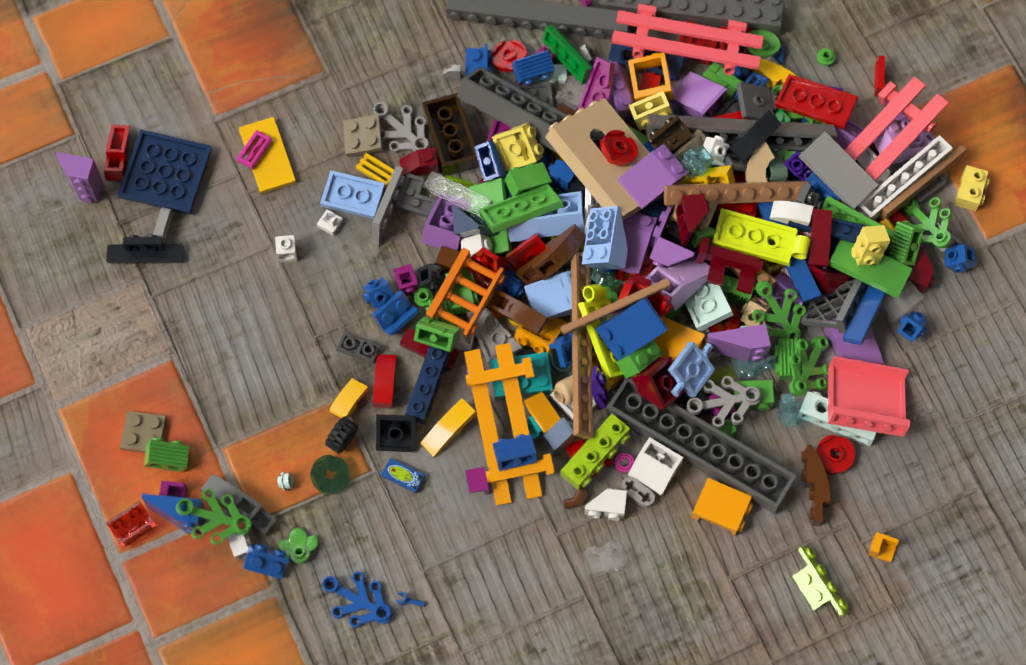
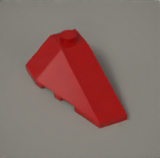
[466,247,510,284]

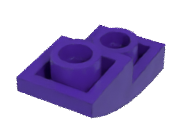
[783,150,813,181]
[591,366,609,410]

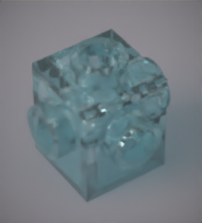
[681,145,714,178]

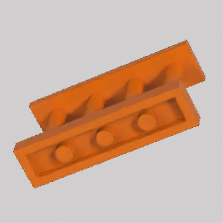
[426,247,506,339]

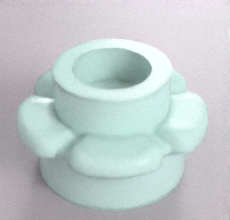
[278,472,293,491]

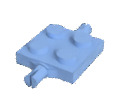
[668,342,715,397]

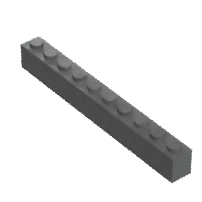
[446,0,628,38]
[646,114,837,151]

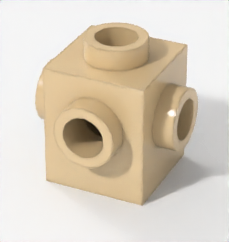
[740,296,771,327]

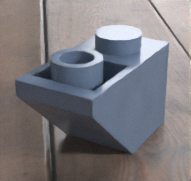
[543,417,575,456]

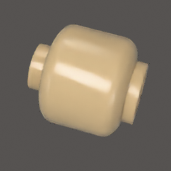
[553,376,573,405]

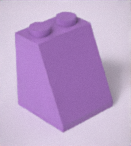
[668,71,727,118]

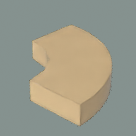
[745,141,775,182]

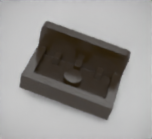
[648,115,693,153]

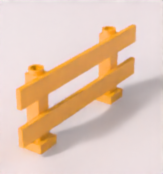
[464,343,554,506]

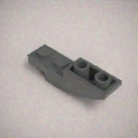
[200,474,277,536]

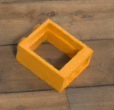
[628,53,674,102]

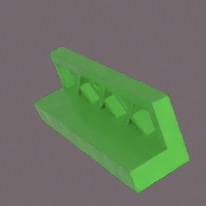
[821,196,896,253]

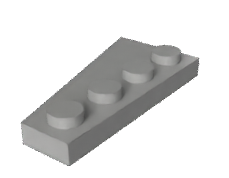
[372,166,405,247]

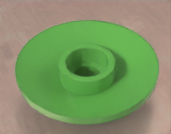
[745,30,780,57]

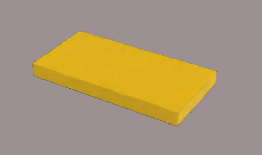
[238,117,296,194]

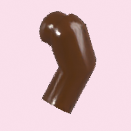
[563,487,588,509]

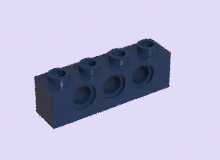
[608,43,685,80]
[405,346,451,425]

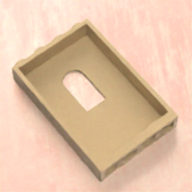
[545,98,664,221]

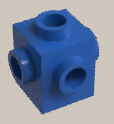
[944,244,976,273]
[496,269,526,299]
[363,277,393,309]
[897,311,929,342]

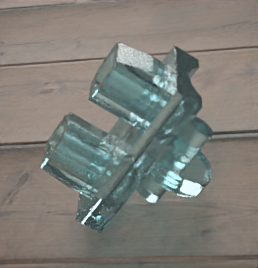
[776,393,800,428]

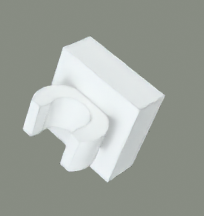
[317,210,343,236]

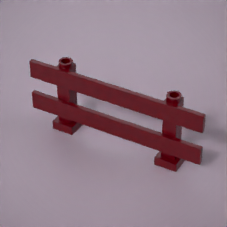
[695,162,763,294]

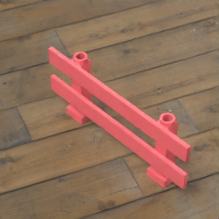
[612,4,764,75]
[839,77,949,206]

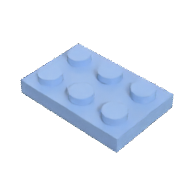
[320,170,385,219]

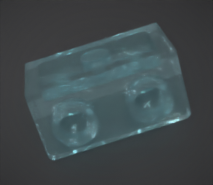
[729,352,776,380]

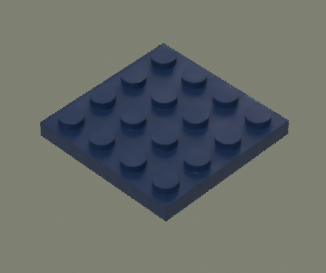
[118,129,212,215]

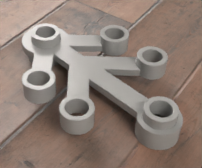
[373,102,430,154]
[687,376,761,429]

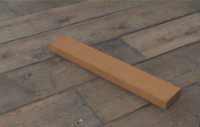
[879,145,966,221]
[560,278,671,335]

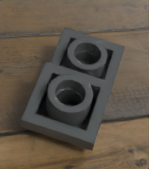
[797,182,823,209]
[336,332,380,363]

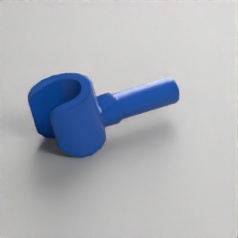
[396,592,425,607]

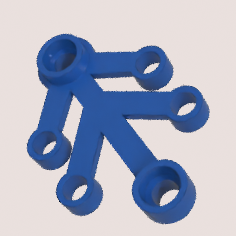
[322,571,393,629]

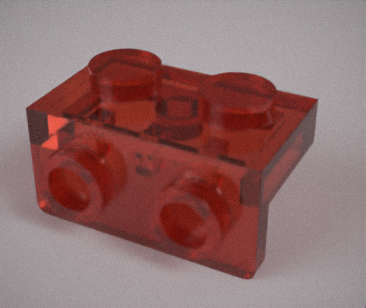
[106,502,157,548]

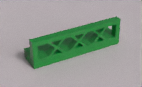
[542,25,593,84]

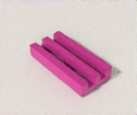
[236,130,272,170]

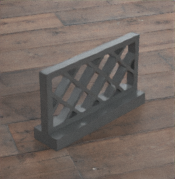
[801,275,868,334]

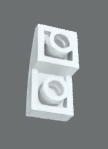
[769,201,813,226]

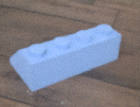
[507,191,585,242]

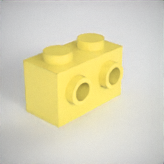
[629,91,673,131]
[954,165,990,211]
[851,225,890,266]

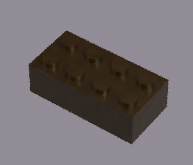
[422,93,479,176]

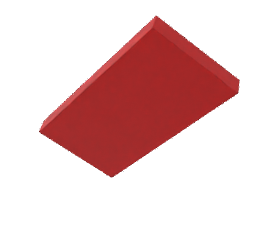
[775,74,859,130]

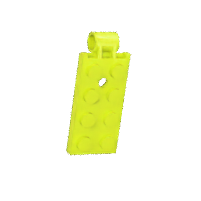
[712,208,811,266]
[578,283,624,380]

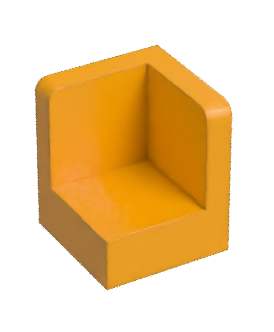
[868,532,899,563]

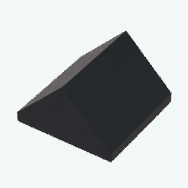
[376,414,417,452]

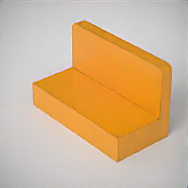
[524,392,561,433]

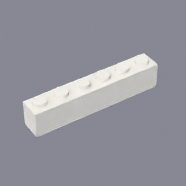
[856,135,953,221]

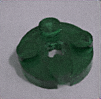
[590,266,625,294]
[310,455,350,495]

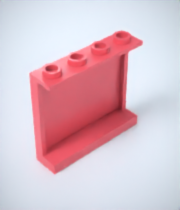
[828,356,910,437]

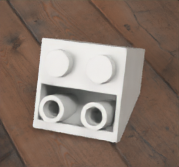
[628,437,683,496]

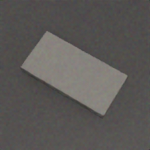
[799,132,878,209]

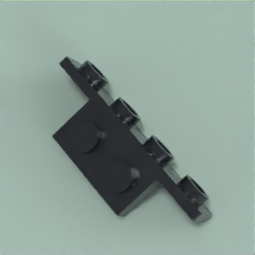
[106,235,183,263]

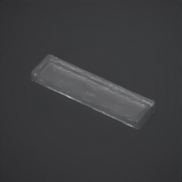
[423,171,493,217]

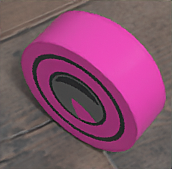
[614,453,634,474]

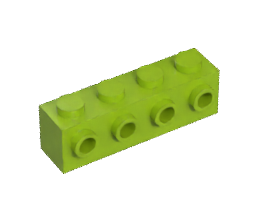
[560,414,630,490]

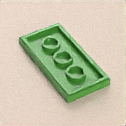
[469,178,512,255]
[479,184,564,233]
[828,240,913,299]

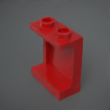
[612,277,673,323]

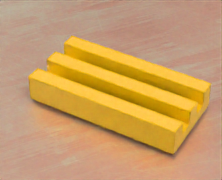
[356,153,394,188]

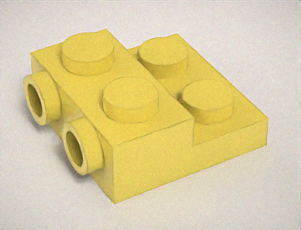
[492,122,544,171]

